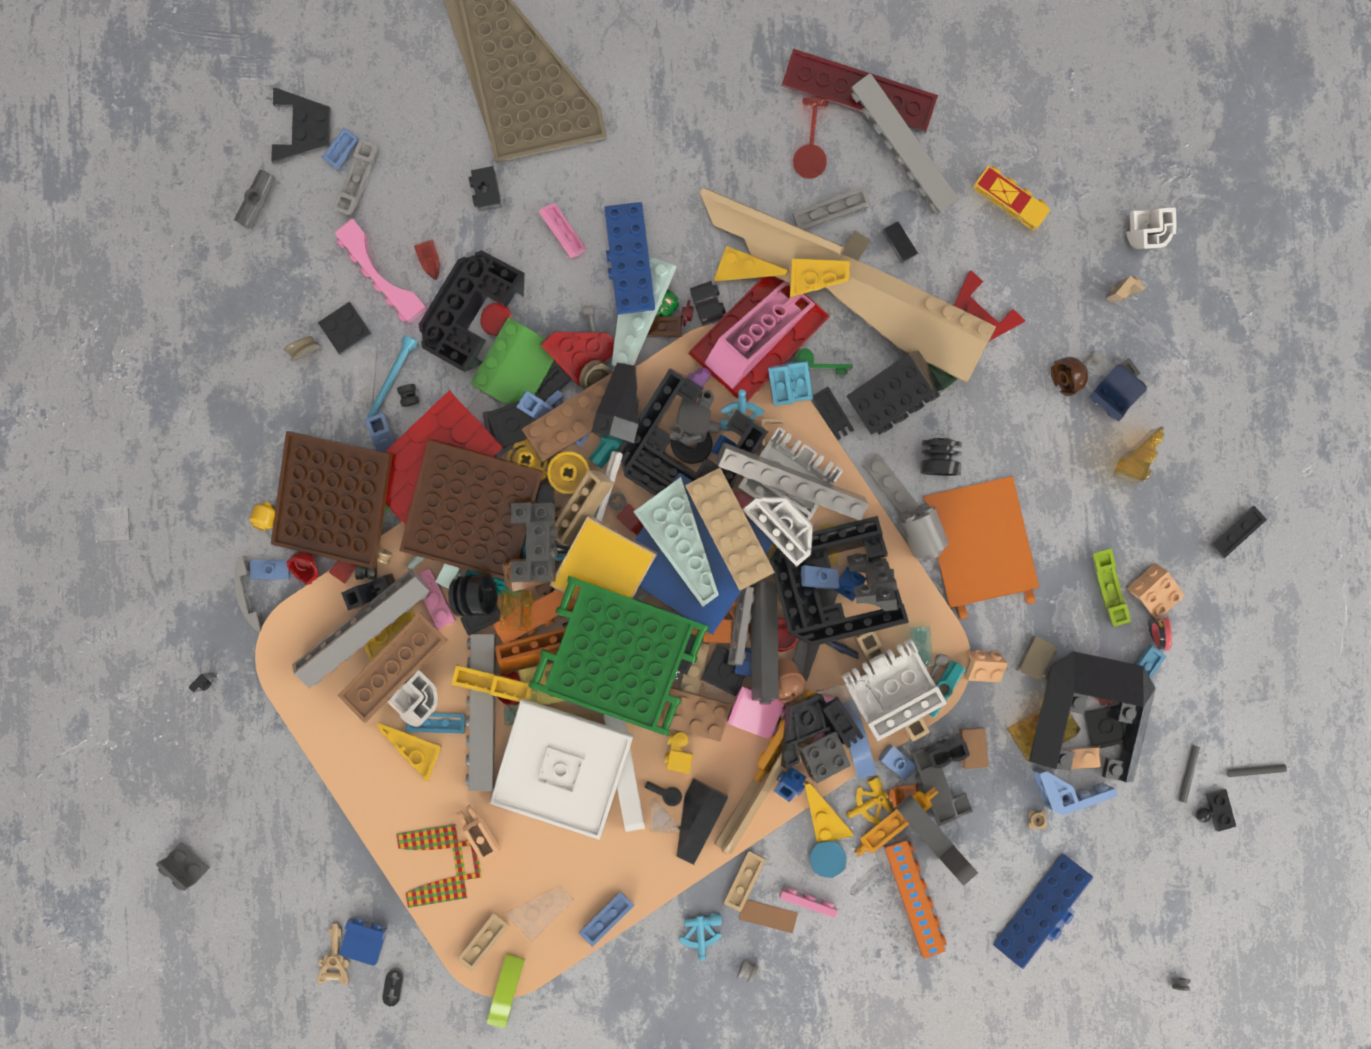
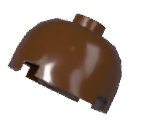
[1051,357,1088,396]

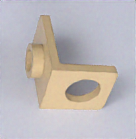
[761,419,784,447]

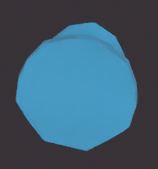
[809,841,847,878]

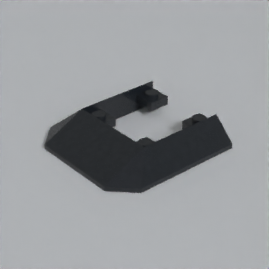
[619,368,768,496]
[769,516,909,646]
[1029,651,1156,783]

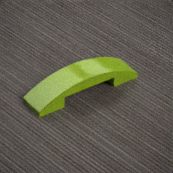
[1092,548,1132,627]
[487,953,525,1029]

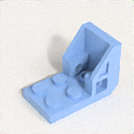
[1032,768,1118,815]

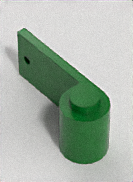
[794,348,853,374]

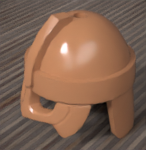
[777,659,805,703]

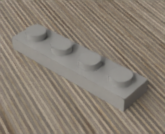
[792,187,871,230]
[863,454,919,514]
[728,587,755,666]

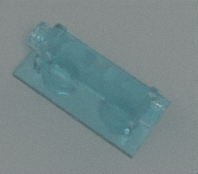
[911,626,933,666]

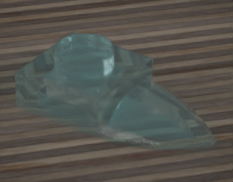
[504,705,518,726]

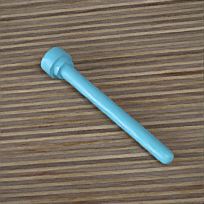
[367,335,418,418]

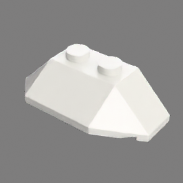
[743,497,813,566]

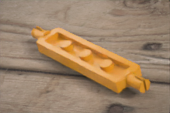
[753,689,815,783]
[854,787,938,857]

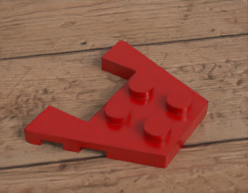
[953,270,1025,341]

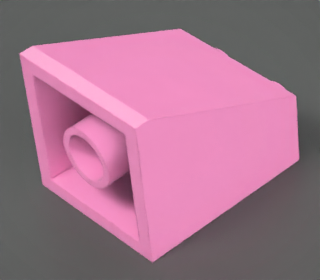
[727,685,786,739]

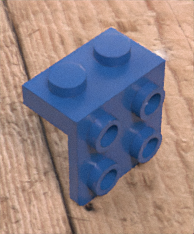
[340,917,387,966]

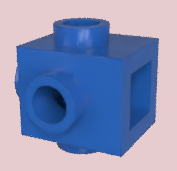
[834,566,866,601]
[774,766,806,802]

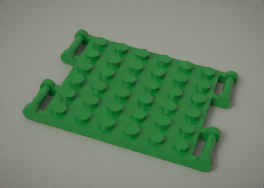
[528,575,710,736]

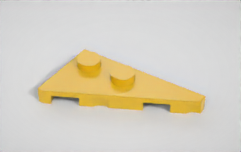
[713,246,789,282]
[377,722,442,782]
[804,781,853,843]

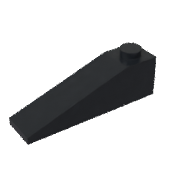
[591,363,640,444]
[676,778,728,865]

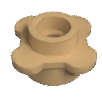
[1028,810,1047,830]

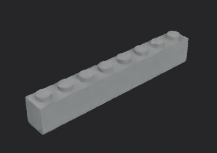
[850,73,959,213]
[716,442,869,521]
[292,568,430,688]
[465,634,496,791]

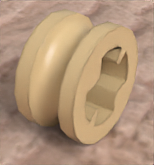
[377,548,393,564]

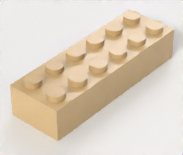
[685,468,775,591]

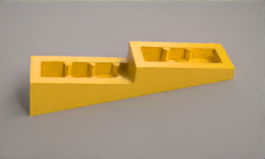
[451,664,532,702]

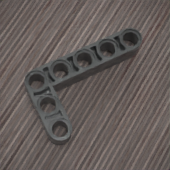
[896,795,978,886]

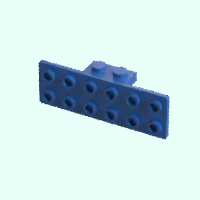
[604,202,655,315]
[993,854,1093,969]

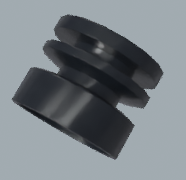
[920,438,962,476]
[448,575,498,617]

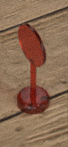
[793,98,829,179]

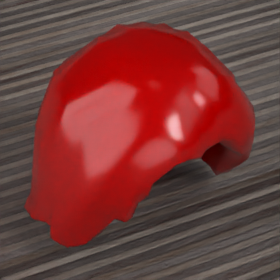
[286,551,318,584]

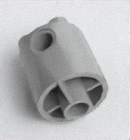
[899,503,949,560]

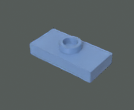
[321,127,359,170]
[250,560,290,579]
[801,565,839,590]
[878,744,916,781]

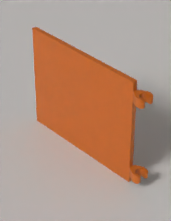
[923,476,1039,619]

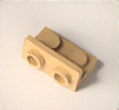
[1106,276,1145,303]

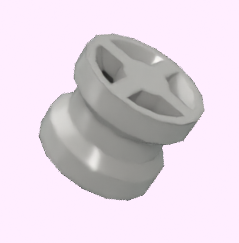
[737,960,759,984]

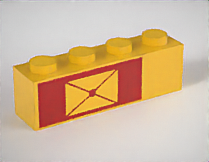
[972,165,1051,231]

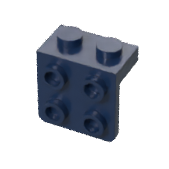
[1090,364,1147,422]

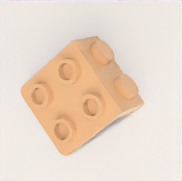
[1127,563,1184,620]

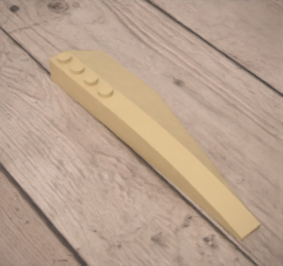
[825,254,996,383]

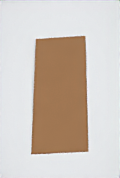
[739,900,798,934]

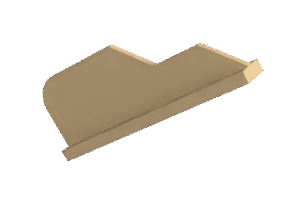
[700,188,845,291]
[715,742,799,855]

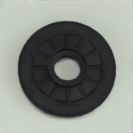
[671,432,713,464]

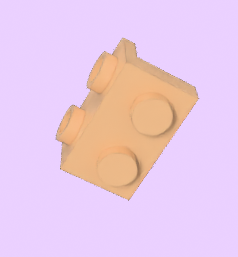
[965,650,1008,682]

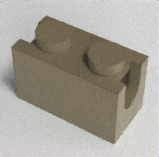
[1016,636,1057,681]

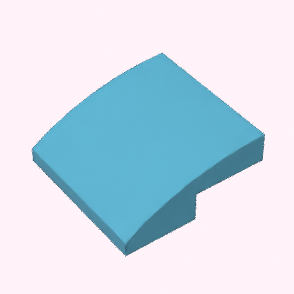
[768,360,813,406]

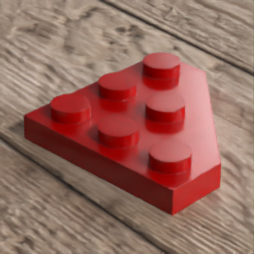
[540,331,615,386]

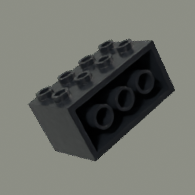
[846,351,944,435]

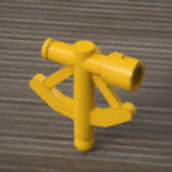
[846,776,893,825]

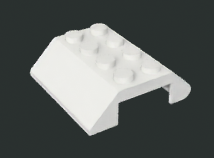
[738,427,843,521]
[841,638,947,741]

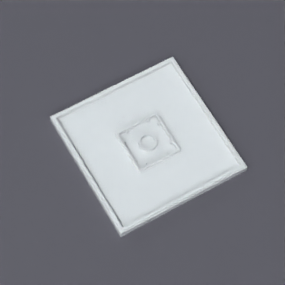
[489,698,634,840]

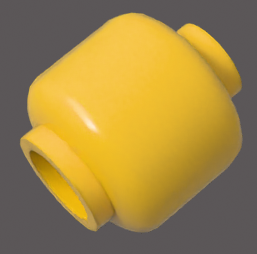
[249,501,275,531]

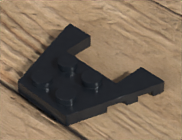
[271,88,331,163]
[781,693,844,768]

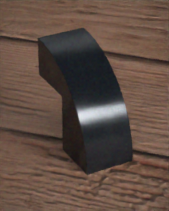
[341,573,395,611]

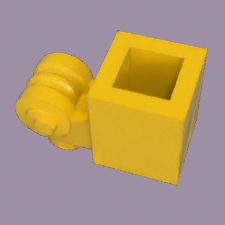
[663,731,693,774]

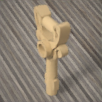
[317,922,350,985]

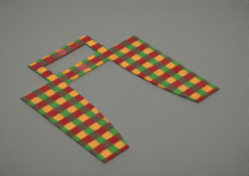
[396,824,482,908]

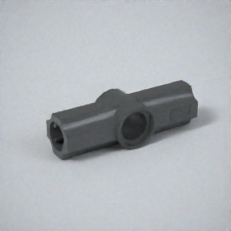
[234,169,276,228]

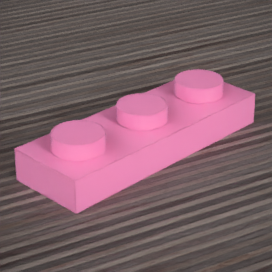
[539,203,587,258]
[418,568,456,629]
[779,887,838,918]

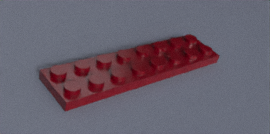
[781,48,938,133]

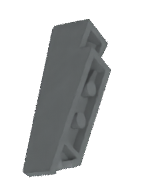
[793,588,838,681]

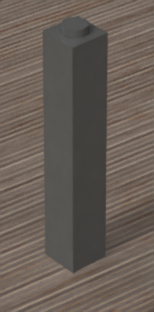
[750,582,779,705]

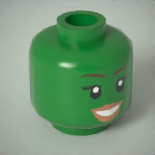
[656,289,679,317]

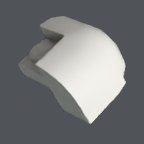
[1126,208,1176,249]
[387,670,438,727]

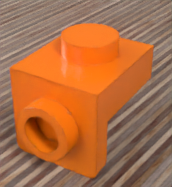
[889,783,919,808]

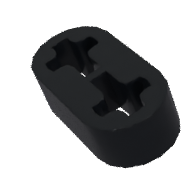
[382,968,404,1006]

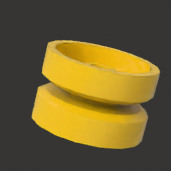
[547,452,590,495]

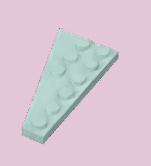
[612,256,677,366]
[634,477,719,606]

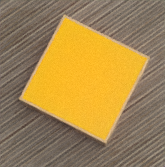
[550,515,658,600]

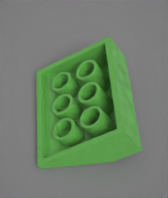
[470,317,555,405]

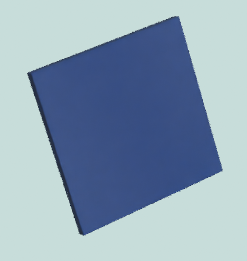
[635,473,773,635]

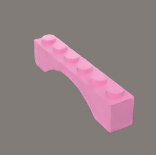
[335,219,427,323]

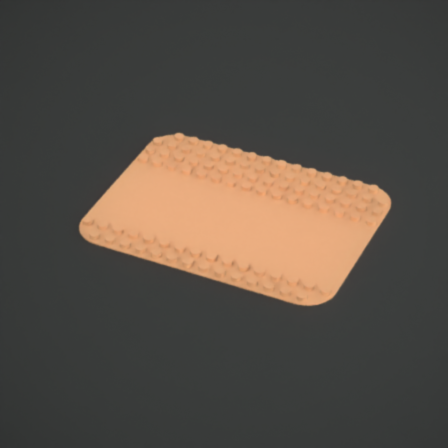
[255,324,971,997]

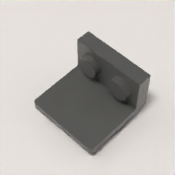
[797,731,851,783]
[156,842,210,891]

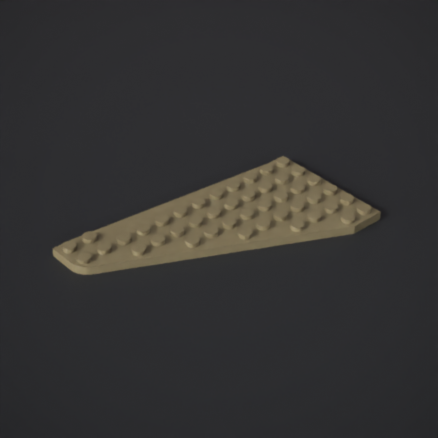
[444,0,607,163]

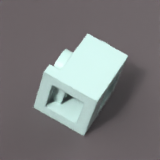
[436,564,462,589]

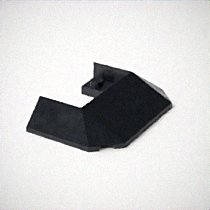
[419,250,525,372]

